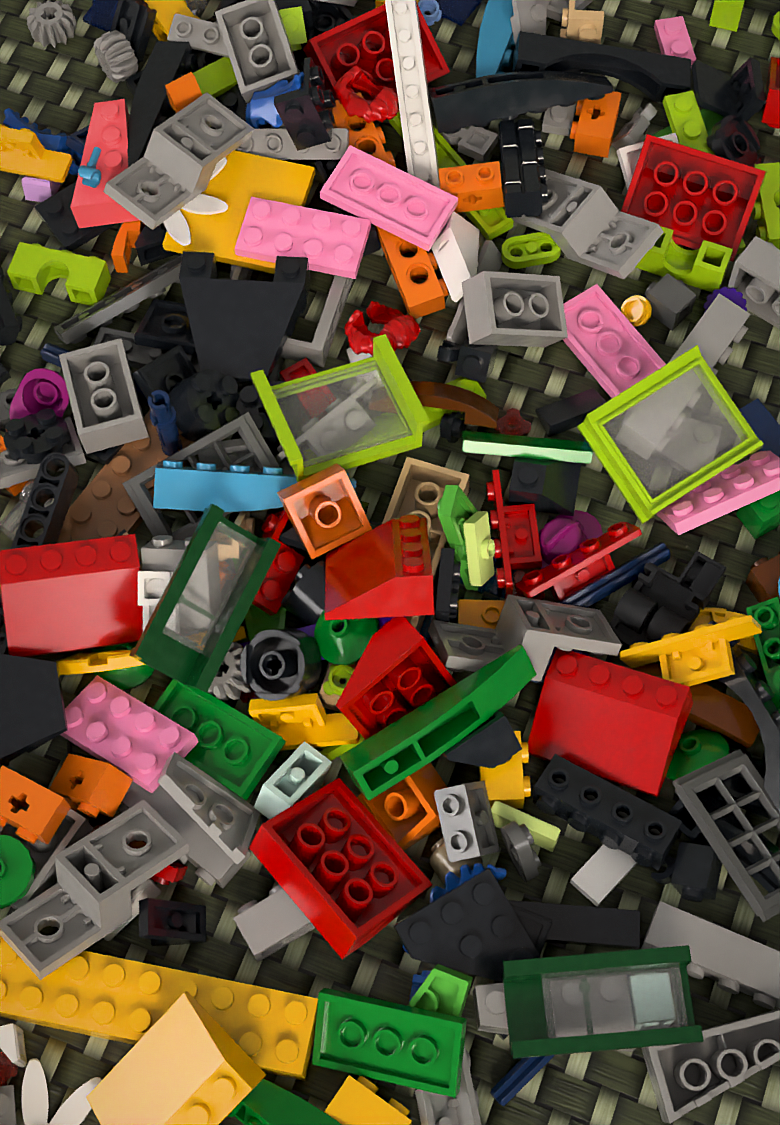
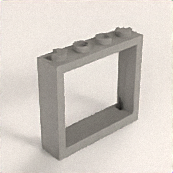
[230,265,353,367]

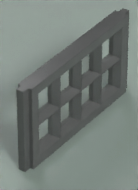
[122,412,284,540]
[672,749,780,922]

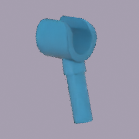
[78,147,101,188]

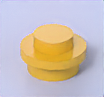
[621,295,652,327]

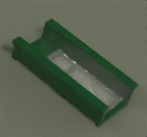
[129,504,281,693]
[502,945,704,1059]

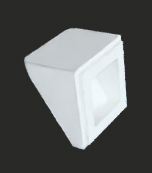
[0,1023,27,1067]

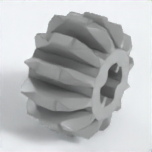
[27,0,77,48]
[94,30,138,83]
[208,642,251,701]

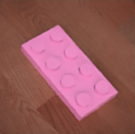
[320,145,458,252]
[234,197,371,279]
[563,284,666,398]
[656,450,780,535]
[60,675,198,793]

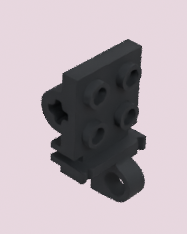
[609,551,726,664]

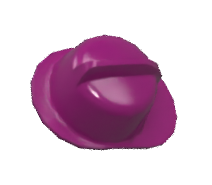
[9,368,69,439]
[538,510,603,569]

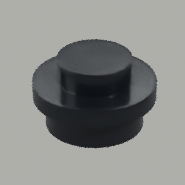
[440,411,466,443]

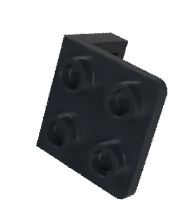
[274,57,336,151]
[691,57,766,122]

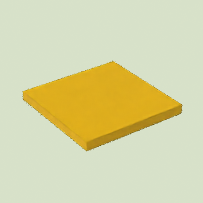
[162,150,315,274]

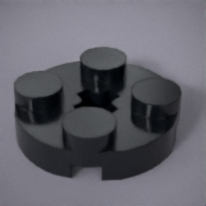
[706,115,761,167]
[4,408,71,464]

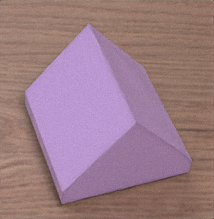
[22,176,60,202]

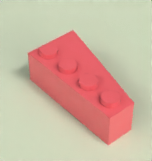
[71,99,139,228]

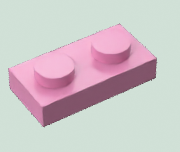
[654,16,696,68]

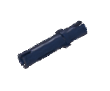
[148,390,183,456]

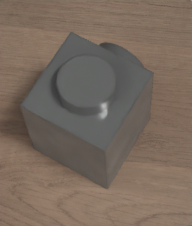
[645,273,696,331]

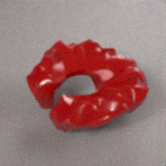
[333,66,399,124]
[344,301,421,356]

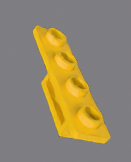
[0,124,73,183]
[619,614,762,686]
[248,693,360,751]

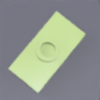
[463,511,495,586]
[491,801,561,852]

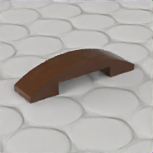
[369,381,499,428]

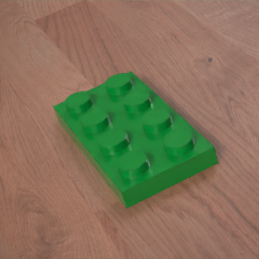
[152,679,286,800]
[312,988,467,1098]

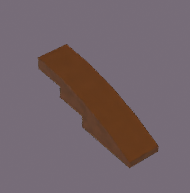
[629,662,760,749]

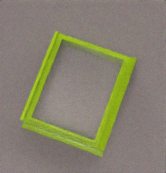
[250,334,429,482]
[577,345,764,524]

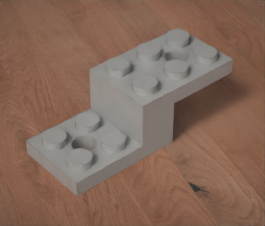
[103,92,254,230]
[512,169,664,279]
[428,595,622,682]
[0,799,189,980]

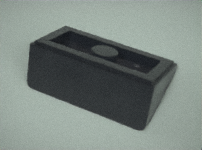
[535,388,606,437]

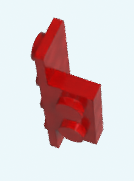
[486,469,542,599]
[252,509,305,616]
[515,522,642,602]

